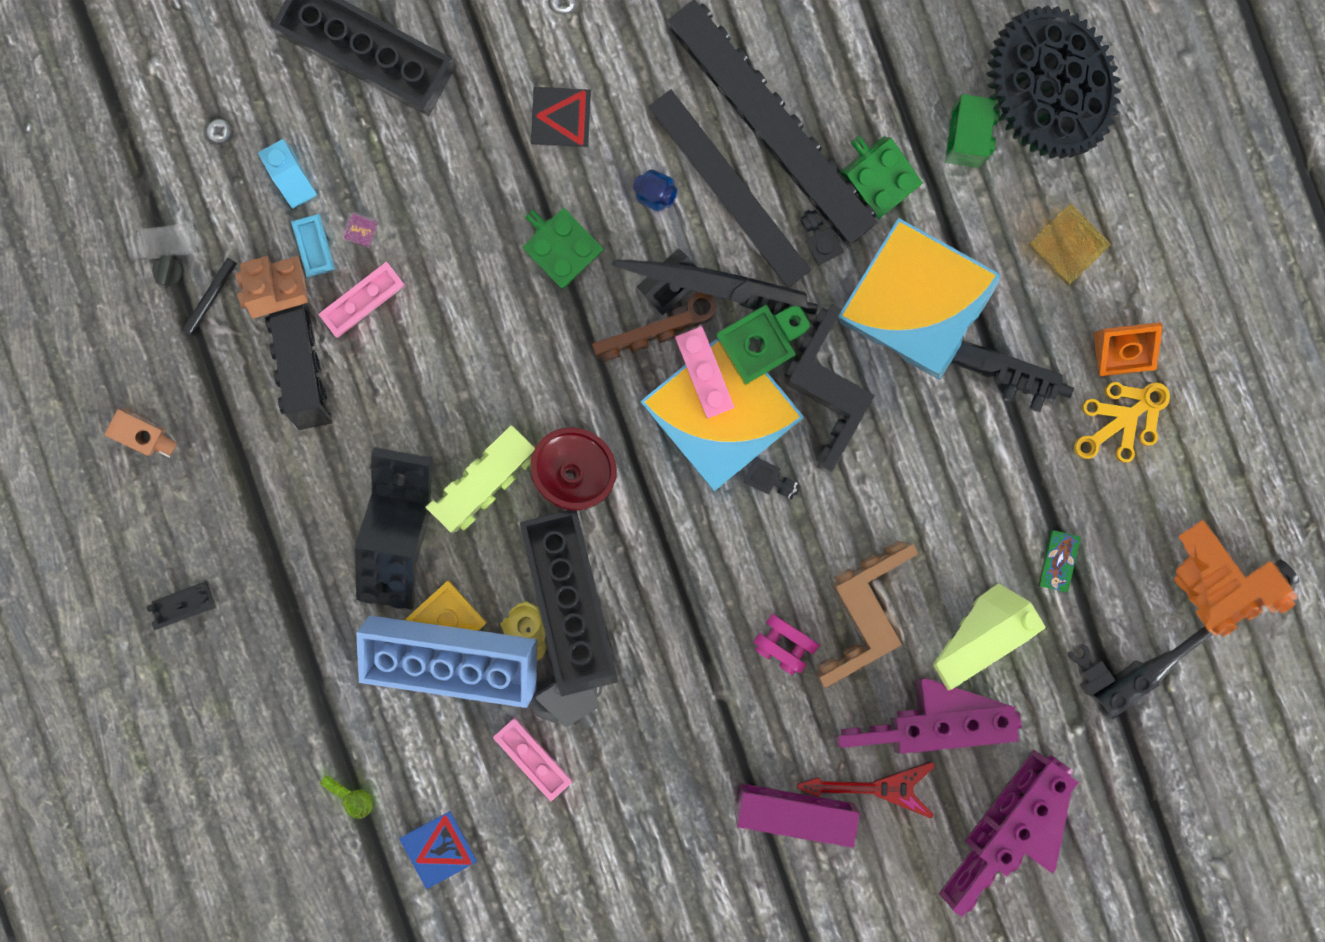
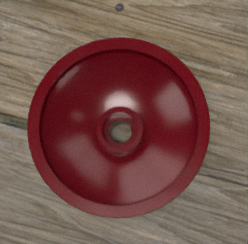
[530,427,617,511]

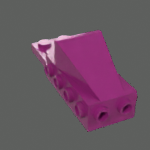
[834,679,1022,754]
[938,750,1079,917]

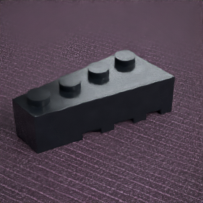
[265,303,333,430]

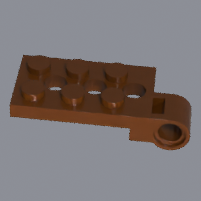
[592,292,716,362]

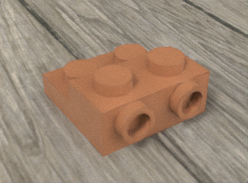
[235,256,308,319]

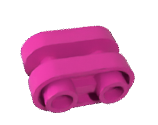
[753,613,820,675]

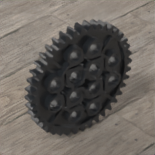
[987,5,1121,159]

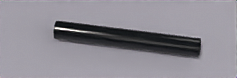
[182,257,238,336]

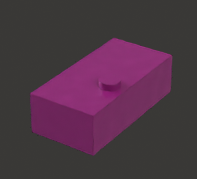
[735,783,860,848]

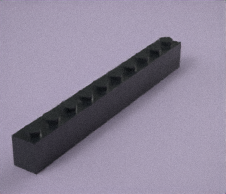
[667,0,877,248]

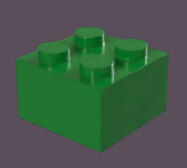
[945,94,1000,168]

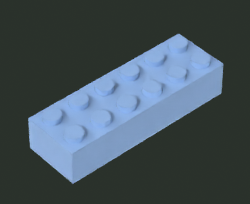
[357,615,537,708]

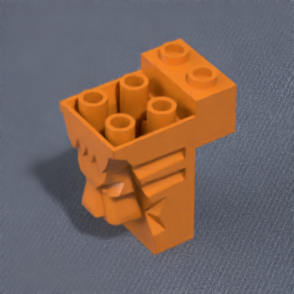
[1174,520,1298,637]

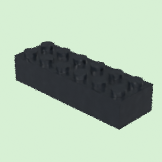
[271,0,456,117]
[519,510,619,697]

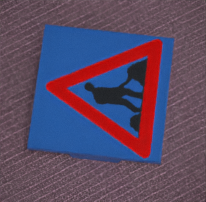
[399,811,477,889]

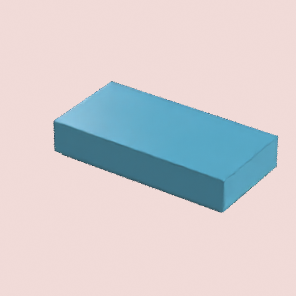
[291,214,335,278]

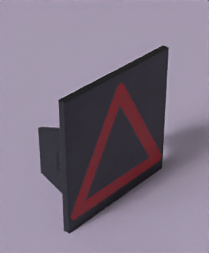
[531,87,591,147]

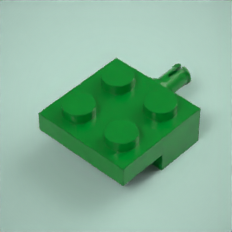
[840,135,923,219]
[522,208,604,290]

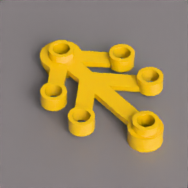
[1074,382,1170,463]

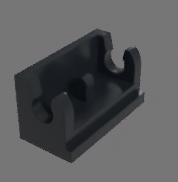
[147,581,216,630]

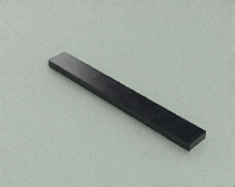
[648,89,811,288]

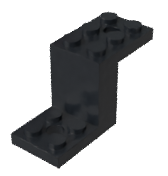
[784,304,875,473]
[354,447,432,610]

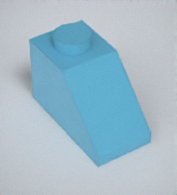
[258,139,317,209]

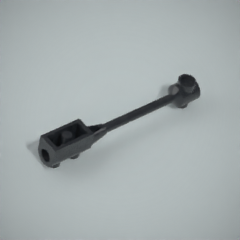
[1092,559,1299,720]

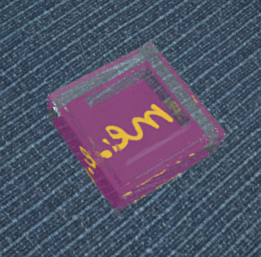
[341,211,379,249]

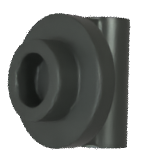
[152,255,182,286]

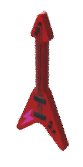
[797,761,935,818]

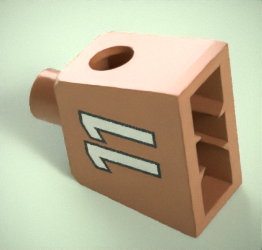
[104,407,178,458]

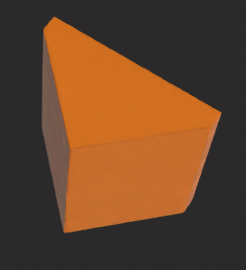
[1093,322,1163,376]

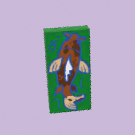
[1038,530,1081,593]

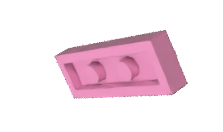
[318,261,406,338]
[675,326,735,419]
[493,717,573,802]

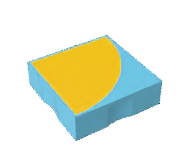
[838,218,1000,380]
[640,339,804,491]

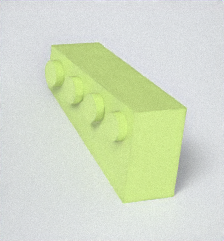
[426,425,535,532]

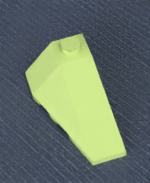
[933,584,1046,690]

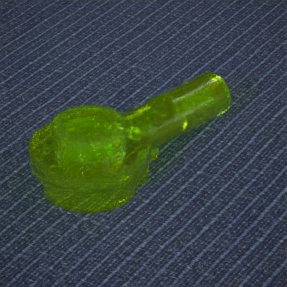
[320,775,373,819]

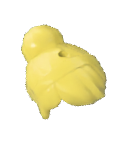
[500,601,547,662]

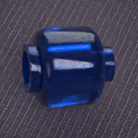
[633,169,678,212]

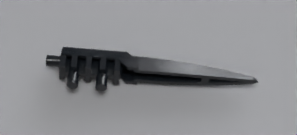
[611,260,818,323]
[951,340,1074,412]

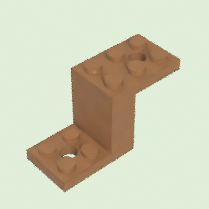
[814,541,919,688]

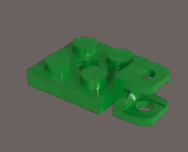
[715,305,810,385]

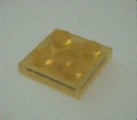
[1028,204,1111,286]

